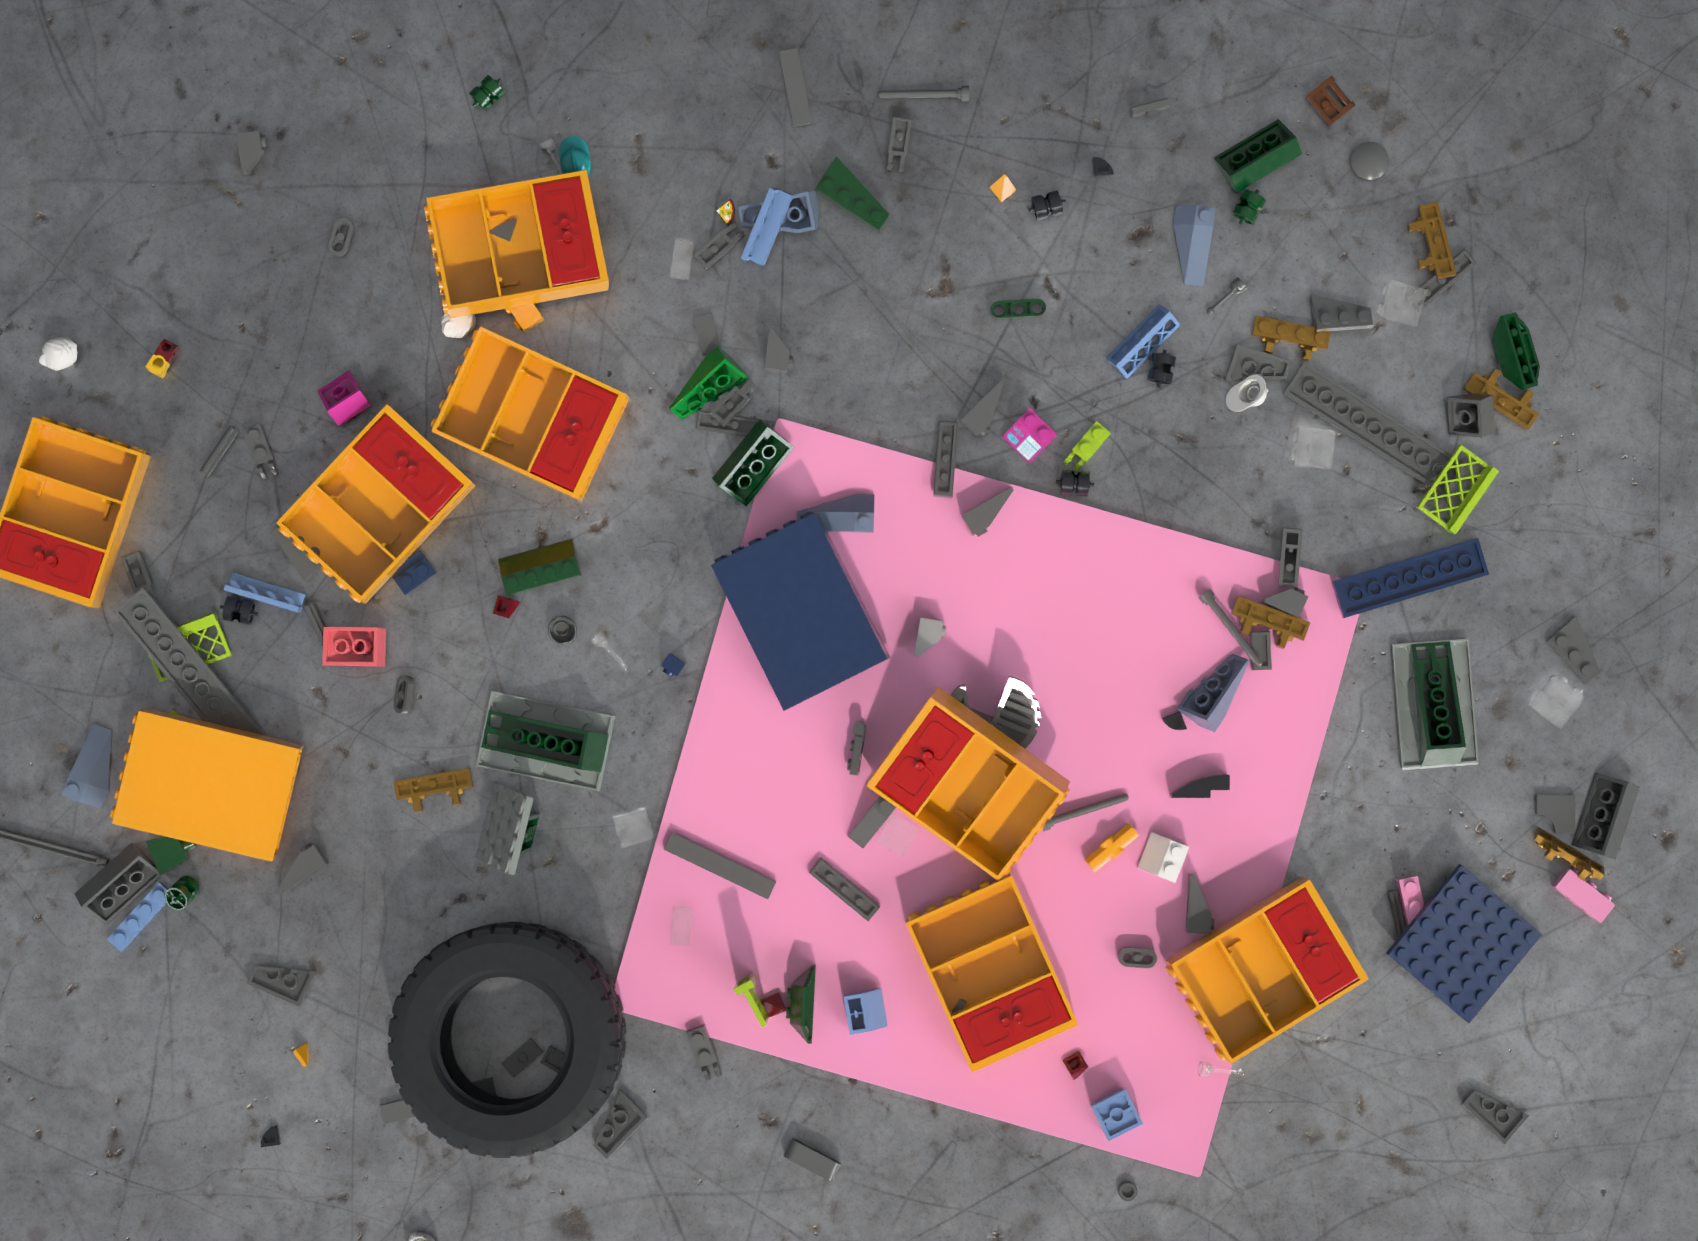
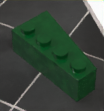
[815,156,890,233]

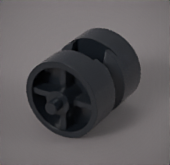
[1028,190,1066,221]
[1147,349,1176,388]
[1056,470,1094,497]
[220,596,258,625]

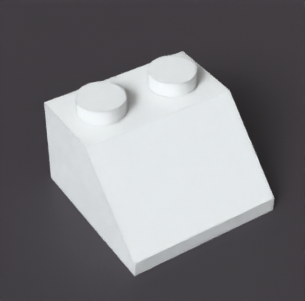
[1137,832,1189,883]

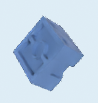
[1090,1087,1143,1141]

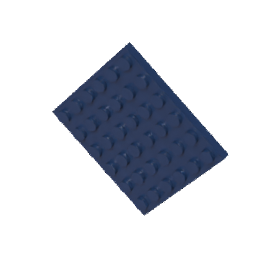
[1386,864,1542,1023]

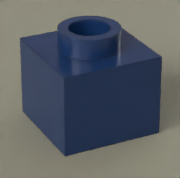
[661,653,686,677]

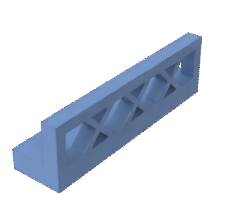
[741,187,794,266]
[1106,304,1180,379]
[224,572,306,613]

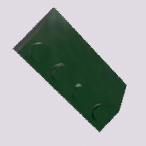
[1214,119,1302,193]
[712,419,794,506]
[498,539,582,596]

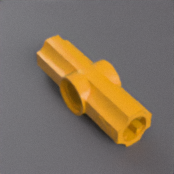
[1084,823,1139,872]

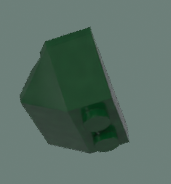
[1492,312,1540,390]
[786,965,816,1044]

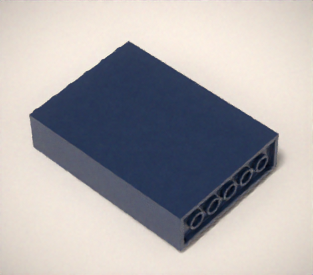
[711,511,891,711]

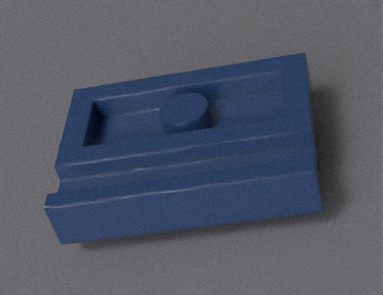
[392,550,437,595]

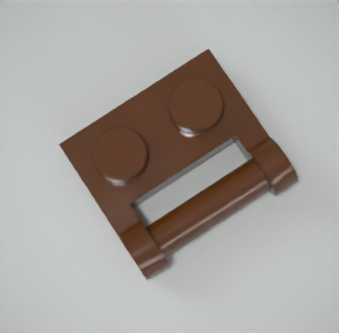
[1305,76,1356,127]

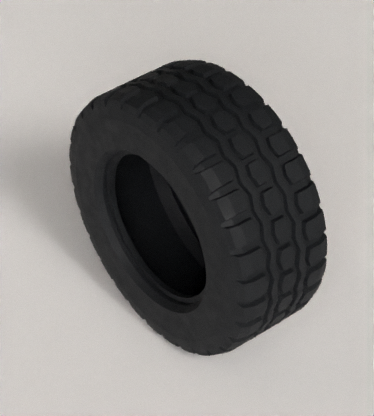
[388,922,626,1158]

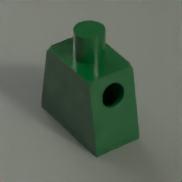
[146,836,197,875]

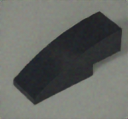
[1170,774,1230,798]

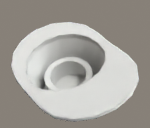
[1226,374,1268,412]

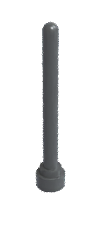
[878,86,969,101]
[1198,588,1262,667]
[1042,794,1129,832]

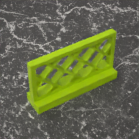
[1416,444,1499,534]
[149,611,232,682]
[734,974,769,1027]

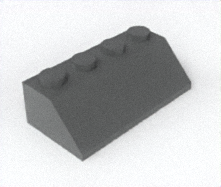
[1572,773,1640,860]
[74,843,163,925]

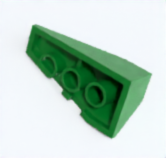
[669,346,749,419]

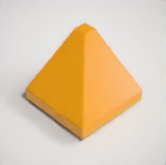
[989,174,1016,202]
[293,1042,310,1067]

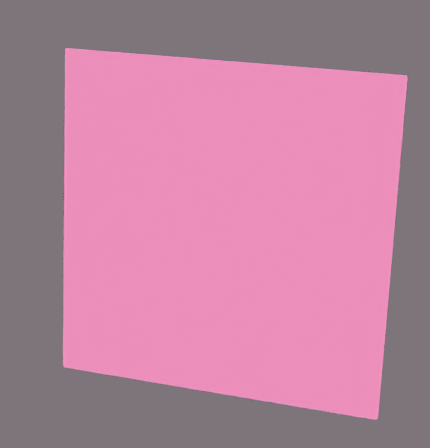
[615,418,1359,1177]

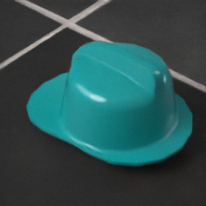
[558,136,591,176]

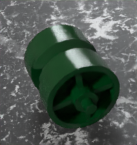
[469,75,505,111]
[1232,189,1266,225]
[165,876,200,910]

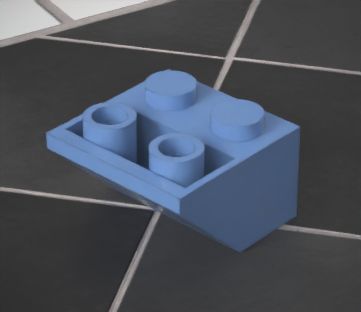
[843,988,888,1035]

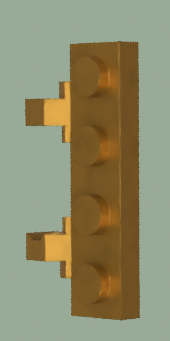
[1407,201,1457,280]
[1252,316,1331,361]
[1463,368,1539,430]
[1231,596,1311,649]
[394,768,473,812]
[1534,827,1604,881]

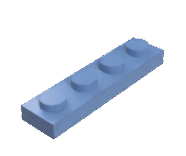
[107,882,168,952]

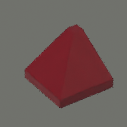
[493,595,520,618]
[762,992,787,1017]
[1062,1051,1088,1080]

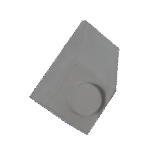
[914,618,946,657]

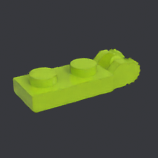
[1063,421,1111,473]

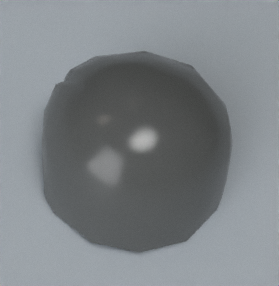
[548,616,577,645]

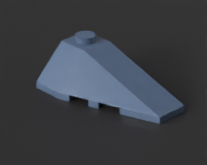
[737,191,819,233]
[1173,205,1216,287]
[797,494,875,533]
[1177,654,1249,732]
[61,723,112,809]

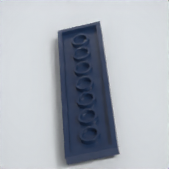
[1332,538,1489,618]

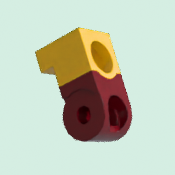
[146,339,179,379]

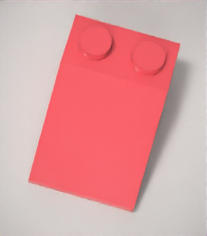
[322,627,386,667]

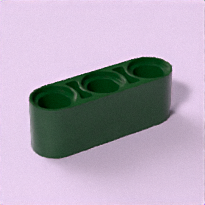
[990,299,1046,320]

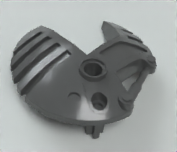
[951,675,1041,748]

